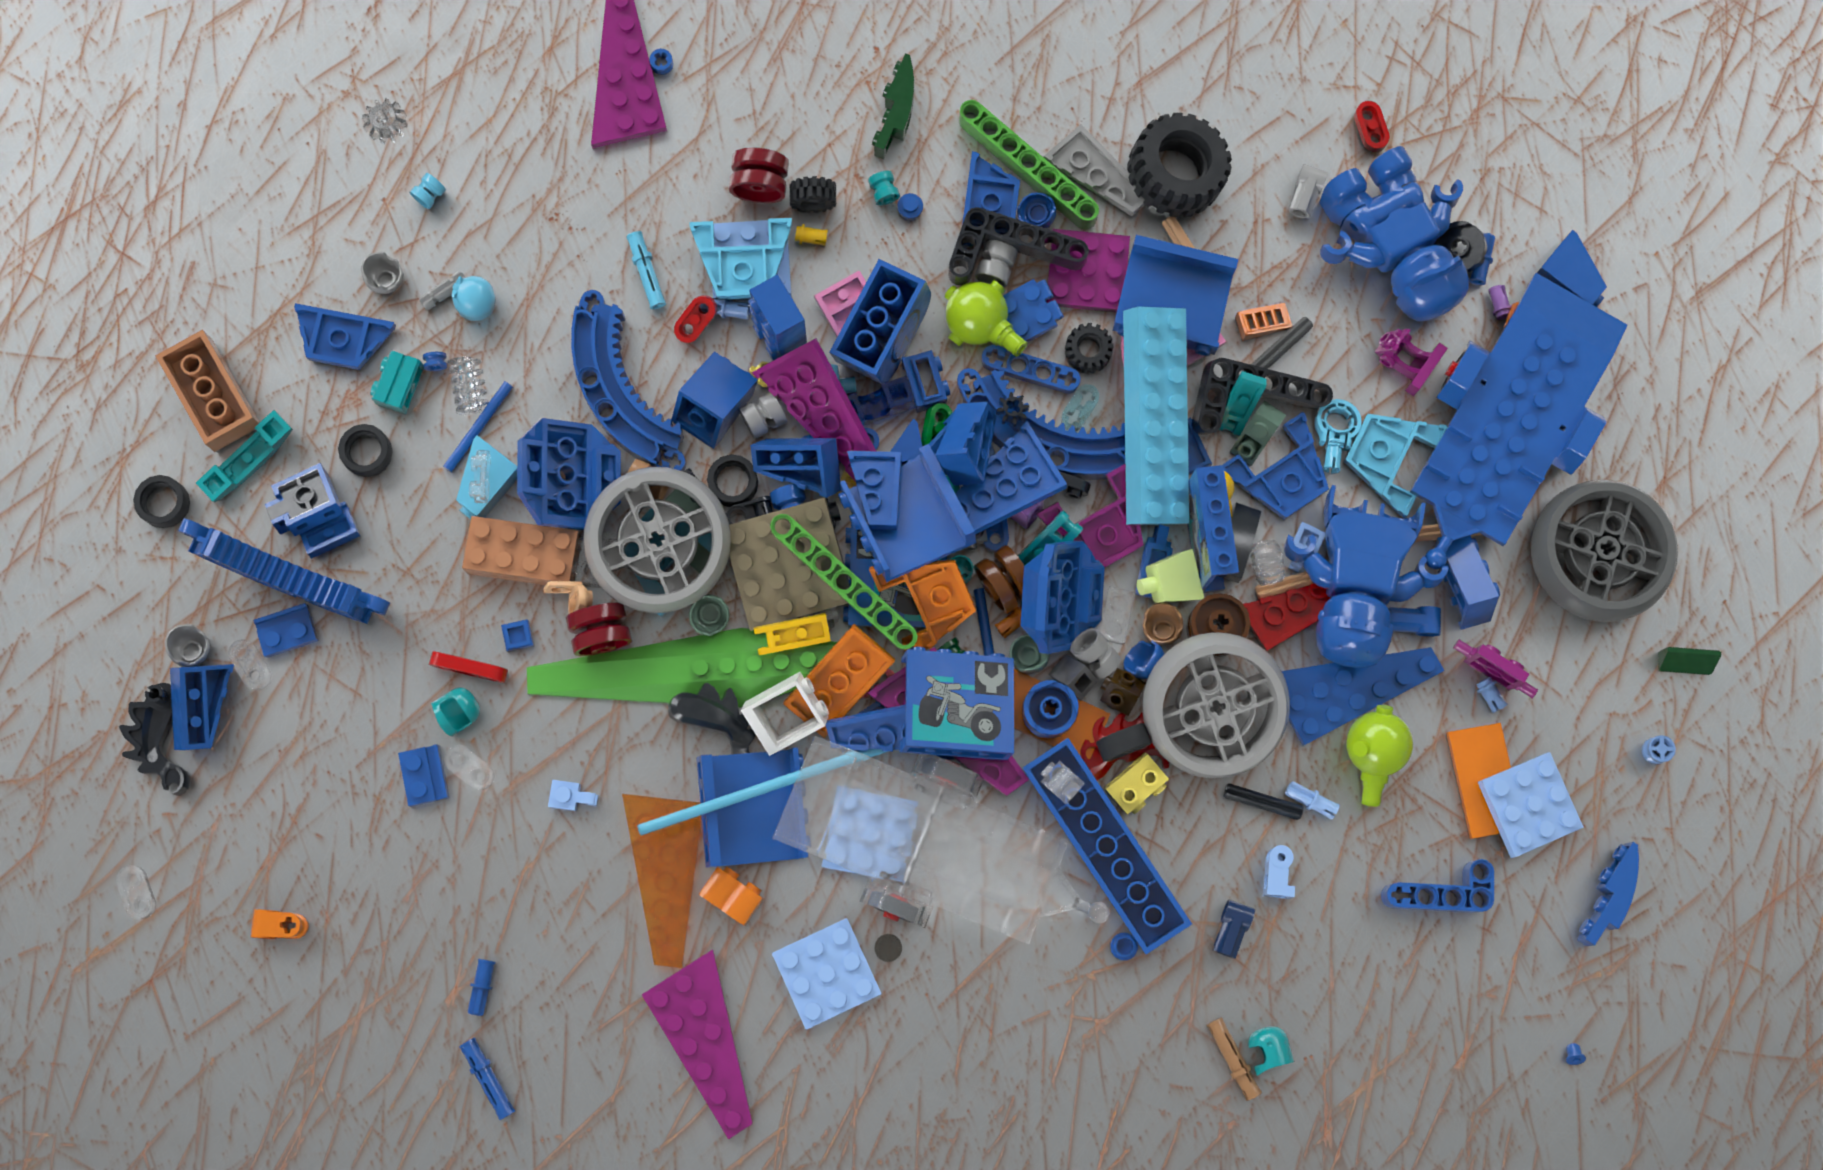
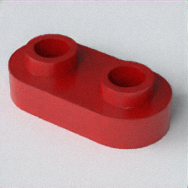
[1354,101,1390,152]
[674,295,717,343]

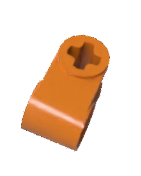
[251,909,309,939]

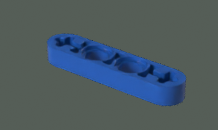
[981,345,1081,394]

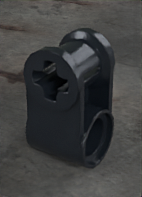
[726,496,773,525]

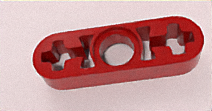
[428,651,508,683]

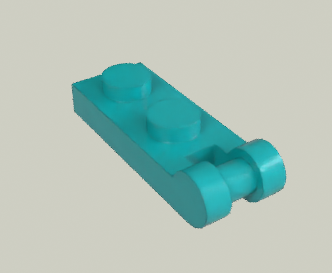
[1219,371,1267,436]
[1017,510,1083,566]

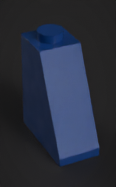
[1537,230,1607,307]

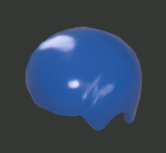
[1017,193,1056,229]
[1123,640,1165,680]

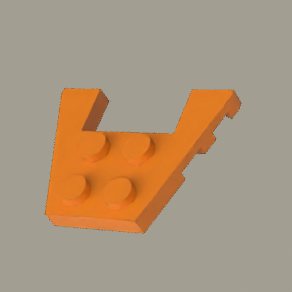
[869,560,976,651]

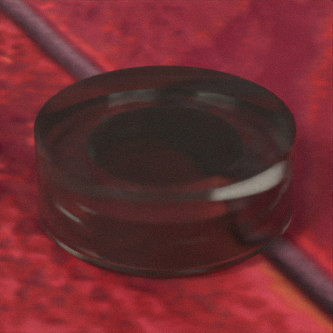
[874,934,902,962]

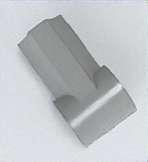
[1289,164,1328,219]

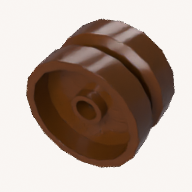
[974,545,1024,615]
[1186,593,1250,658]

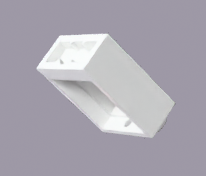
[741,672,829,756]

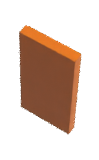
[783,624,895,738]
[1014,669,1110,759]
[1446,723,1511,839]

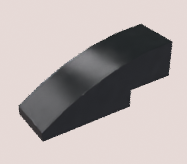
[1218,502,1261,583]

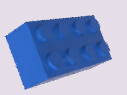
[748,274,807,361]

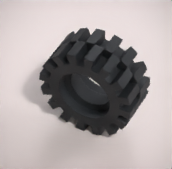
[789,176,837,213]
[1065,323,1114,374]

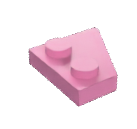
[814,270,866,337]

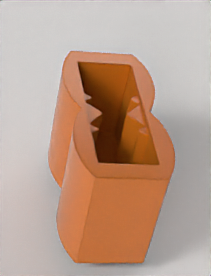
[699,866,764,926]

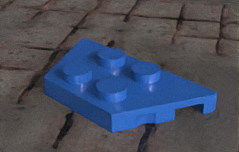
[962,151,1020,249]
[294,303,396,370]

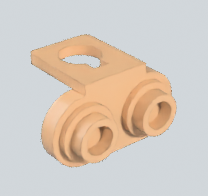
[543,581,593,614]

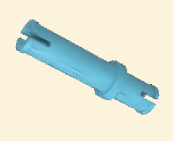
[626,231,666,310]

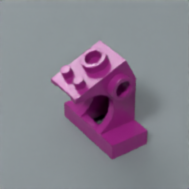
[1375,329,1448,397]

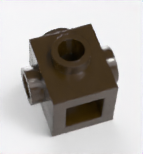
[1100,667,1146,716]

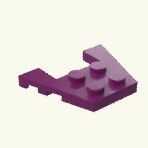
[1036,464,1144,567]

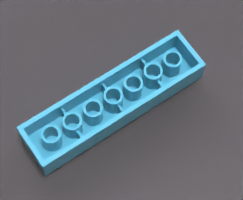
[1123,307,1189,525]

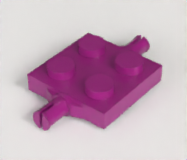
[1453,639,1538,699]

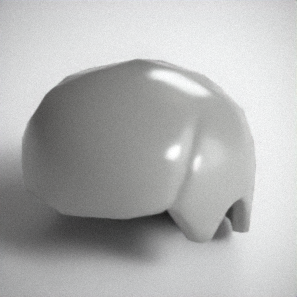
[361,252,404,294]
[164,624,210,667]

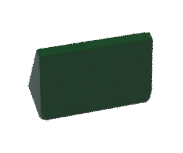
[1658,647,1721,675]

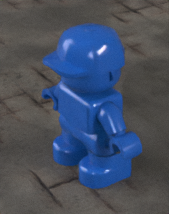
[1319,146,1469,321]
[1284,485,1449,668]

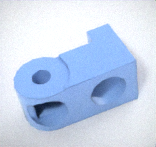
[1263,845,1295,899]

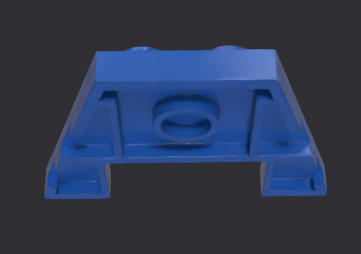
[1223,412,1329,520]

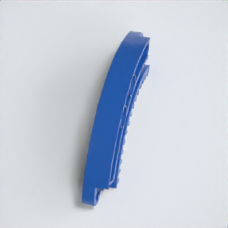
[571,290,686,471]
[957,368,1125,480]
[178,518,390,624]

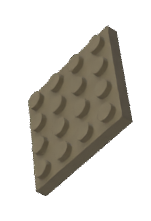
[729,497,850,631]

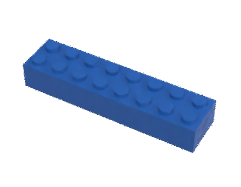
[1023,738,1192,955]

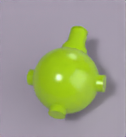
[944,280,1028,357]
[1346,705,1413,807]

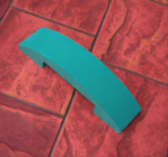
[196,410,293,503]

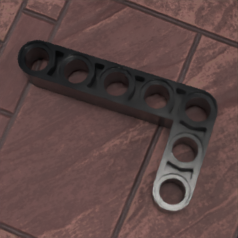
[948,207,1089,286]
[1192,358,1333,435]

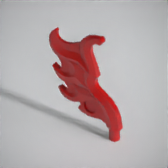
[1081,712,1170,781]

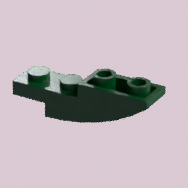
[872,53,914,159]

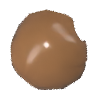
[1143,602,1183,647]

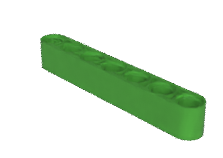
[959,100,1099,230]
[770,514,918,650]

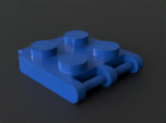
[1003,279,1064,342]

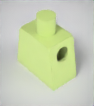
[1137,549,1204,603]

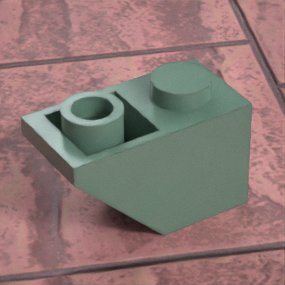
[1230,400,1286,466]

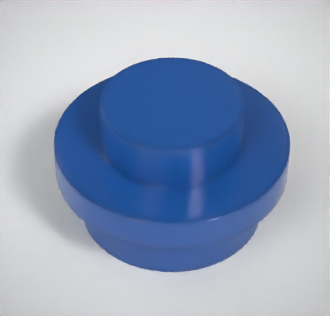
[897,193,923,219]
[1110,933,1138,961]

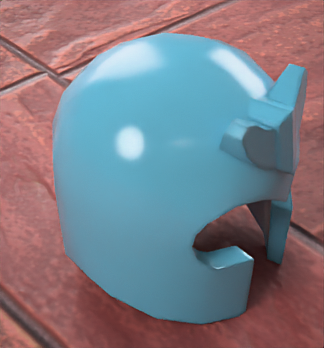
[451,276,496,321]

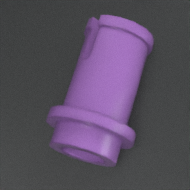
[1488,285,1512,320]

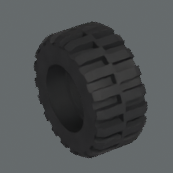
[1127,112,1232,218]

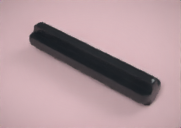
[1224,784,1304,820]

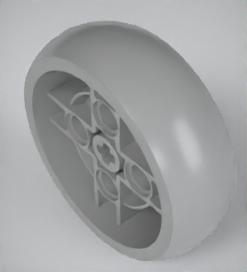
[583,467,731,613]
[1143,632,1290,779]

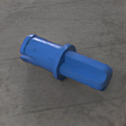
[1469,233,1496,285]
[467,959,496,1016]

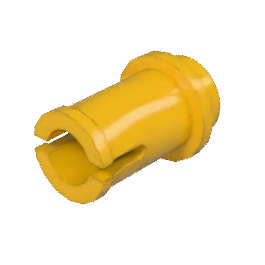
[795,224,828,246]

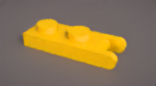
[753,613,831,655]

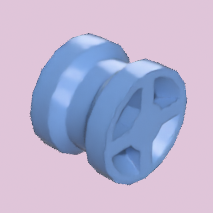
[1641,735,1676,765]

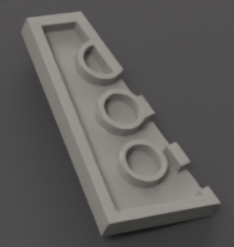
[1043,124,1145,216]

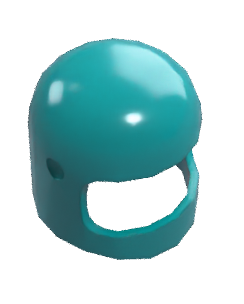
[431,687,480,736]
[1248,1026,1295,1076]

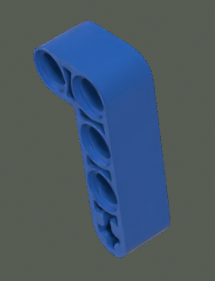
[1381,859,1494,913]

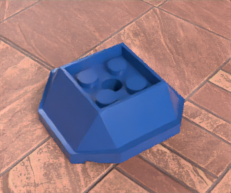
[517,418,621,530]
[1021,540,1105,654]

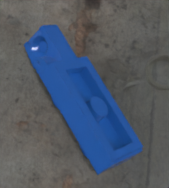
[1135,525,1173,599]

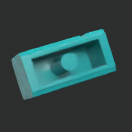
[370,351,424,415]

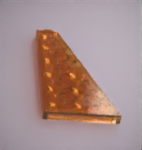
[622,794,702,968]

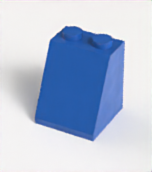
[671,351,758,449]

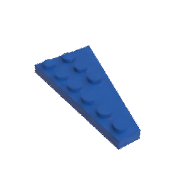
[955,421,1067,534]
[1282,647,1445,746]

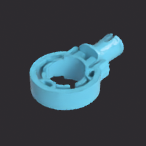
[1314,399,1362,474]

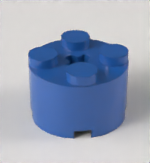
[1022,680,1079,739]

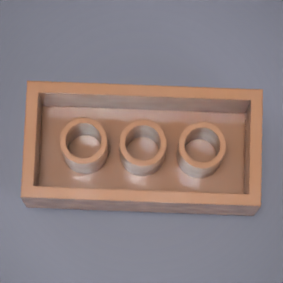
[155,329,260,452]
[462,516,582,585]

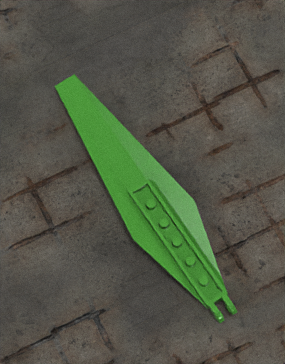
[527,628,837,708]

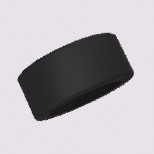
[338,424,393,477]
[707,454,758,507]
[133,475,190,528]
[1096,723,1152,762]

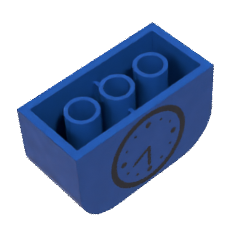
[829,259,931,385]

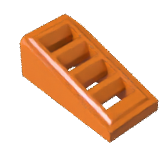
[1235,303,1292,341]

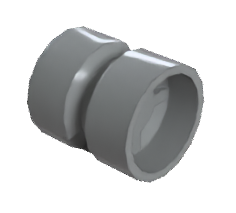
[975,240,1018,288]
[739,393,787,439]
[1070,628,1120,679]

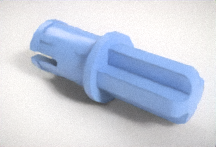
[1285,781,1340,820]

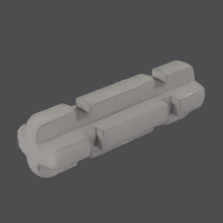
[419,271,466,310]

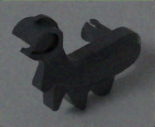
[119,683,191,796]
[668,683,756,754]

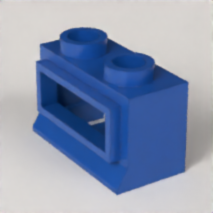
[901,350,951,413]

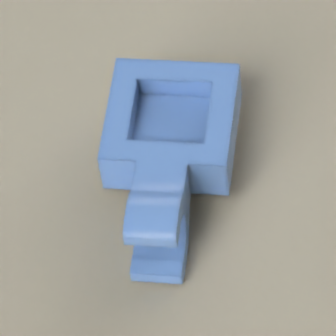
[1288,522,1325,573]
[548,780,599,811]

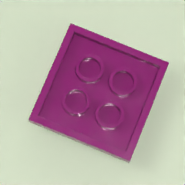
[1046,229,1130,313]

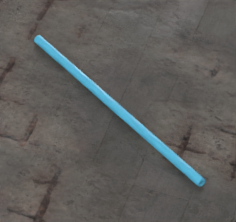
[637,749,888,836]

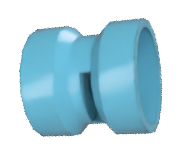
[409,173,446,209]

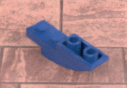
[1577,842,1639,946]

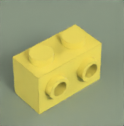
[1104,753,1169,815]

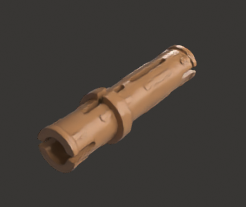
[1206,1017,1262,1101]

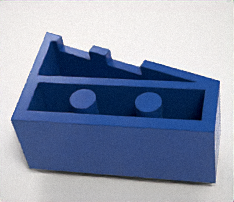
[935,402,996,485]
[750,438,841,498]
[1435,536,1500,630]
[170,664,234,750]

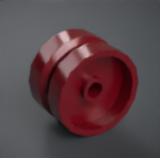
[729,147,789,204]
[565,602,632,656]

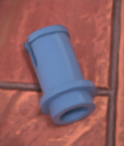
[1476,677,1508,713]

